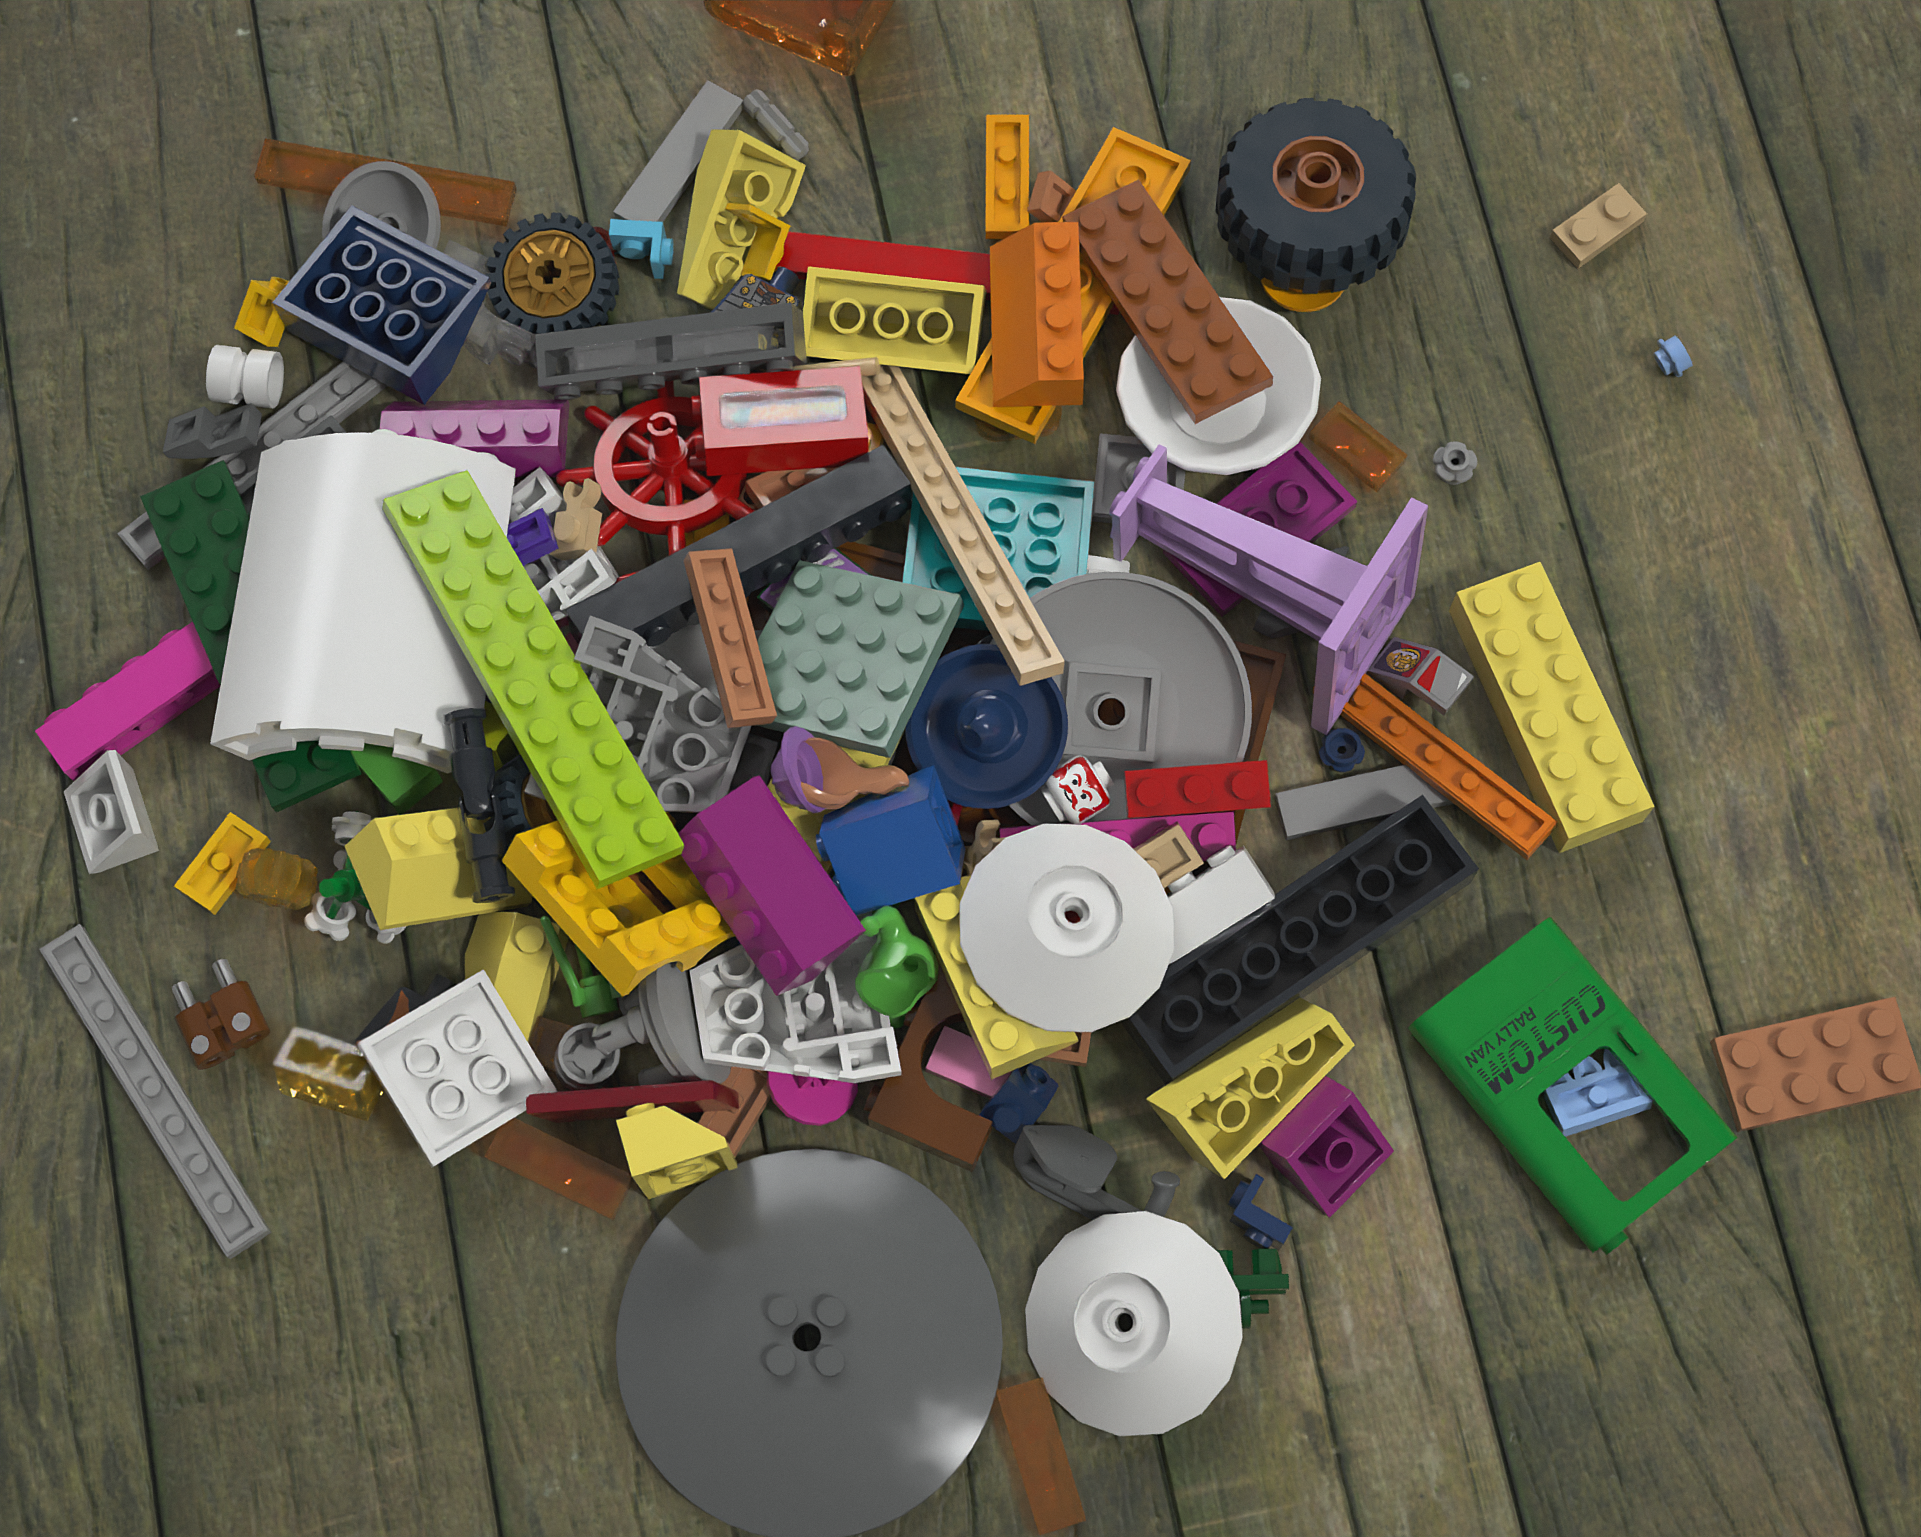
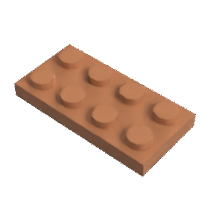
[1710,997,1921,1132]

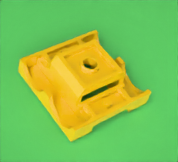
[502,812,735,997]

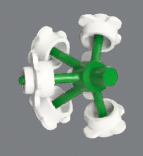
[304,811,406,944]

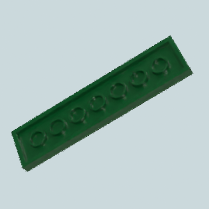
[140,460,362,813]

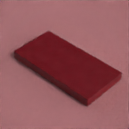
[526,1080,739,1123]

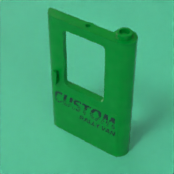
[1408,917,1738,1255]

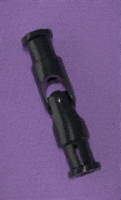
[443,708,515,903]

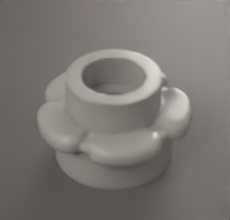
[1433,442,1477,485]

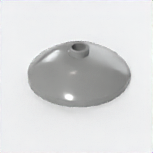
[322,161,441,249]

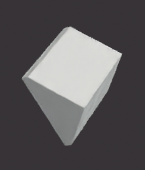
[64,750,159,874]

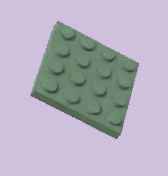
[755,560,964,758]

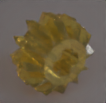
[235,848,318,910]

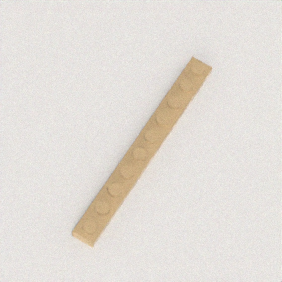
[861,365,1065,686]

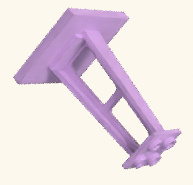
[1109,444,1428,735]

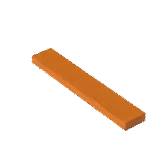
[1313,674,1558,860]

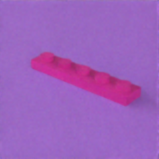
[999,811,1236,861]

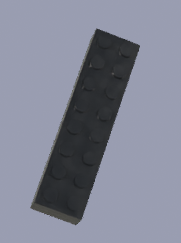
[1120,794,1479,1085]

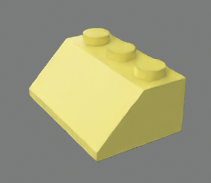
[616,1103,738,1199]

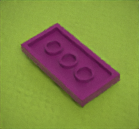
[1163,441,1357,617]

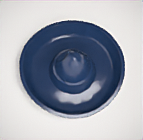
[906,644,1068,808]

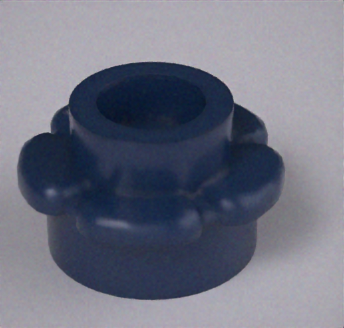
[1319,728,1365,772]

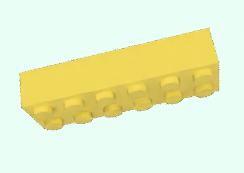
[1449,562,1655,853]

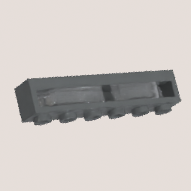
[535,303,807,400]

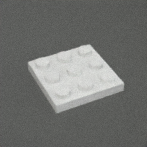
[357,969,557,1168]

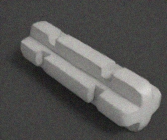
[743,89,809,161]

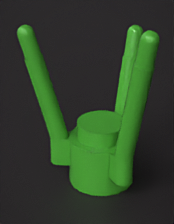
[540,916,624,1018]

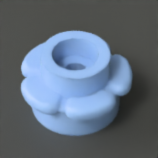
[1653,336,1693,377]

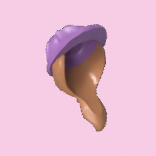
[771,726,909,813]

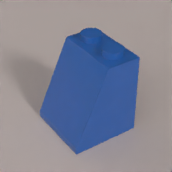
[816,765,965,916]

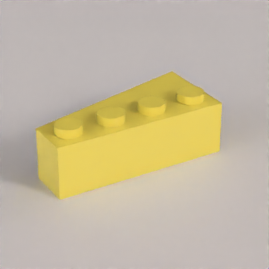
[1146,998,1355,1179]

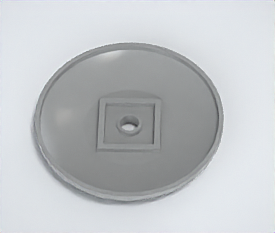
[990,572,1252,825]

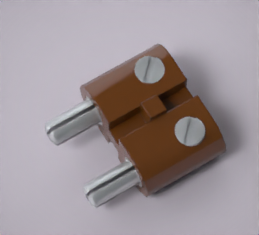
[172,959,271,1070]

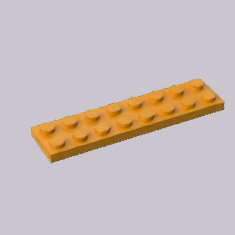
[955,127,1191,444]

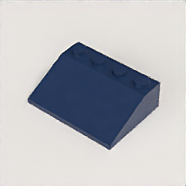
[272,206,492,405]

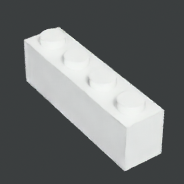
[1166,845,1275,966]

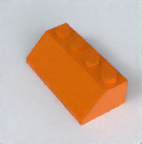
[990,222,1084,407]

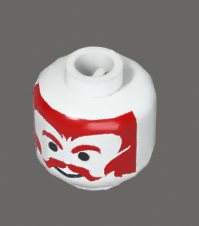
[1041,755,1114,825]

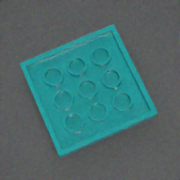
[903,467,1094,631]

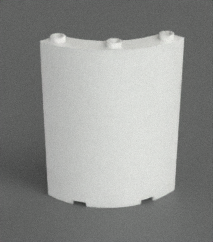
[210,429,516,773]

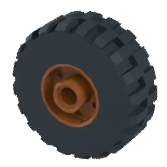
[1215,98,1416,294]

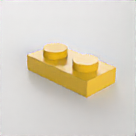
[174,812,271,915]

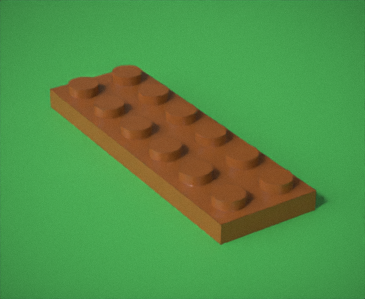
[1063,179,1273,424]

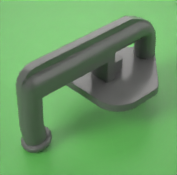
[1013,1125,1180,1220]

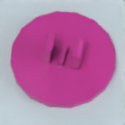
[767,1071,858,1126]

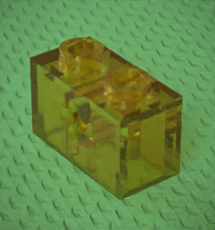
[273,1026,384,1122]

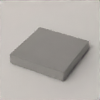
[1091,433,1185,523]

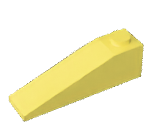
[677,129,806,310]
[465,912,569,1048]

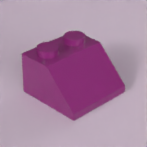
[1258,1075,1394,1218]

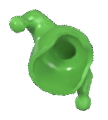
[855,905,938,1029]

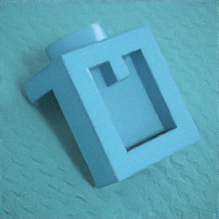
[609,219,673,279]

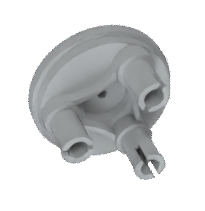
[593,961,732,1086]

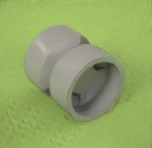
[553,1023,620,1091]

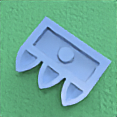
[1543,1049,1652,1137]

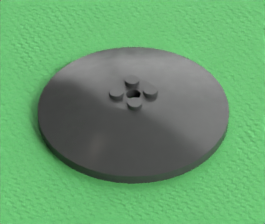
[616,1149,1003,1537]

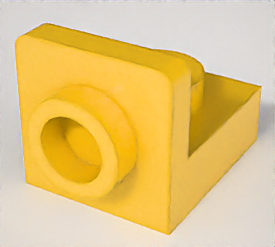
[234,276,289,347]

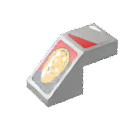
[1366,637,1474,716]

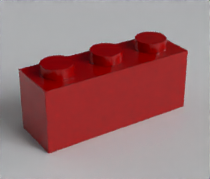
[1123,760,1271,818]

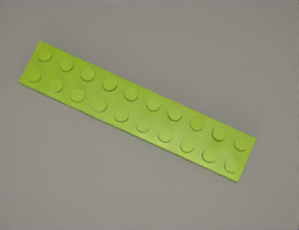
[382,470,685,889]

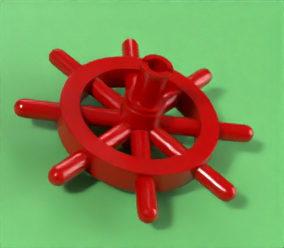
[556,381,755,556]

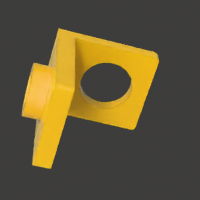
[725,203,790,281]

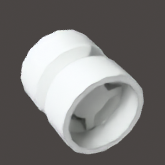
[206,345,284,408]

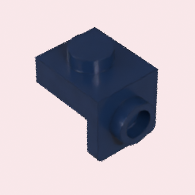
[979,1063,1059,1144]
[1228,1174,1293,1250]

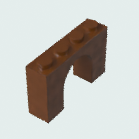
[864,960,992,1172]

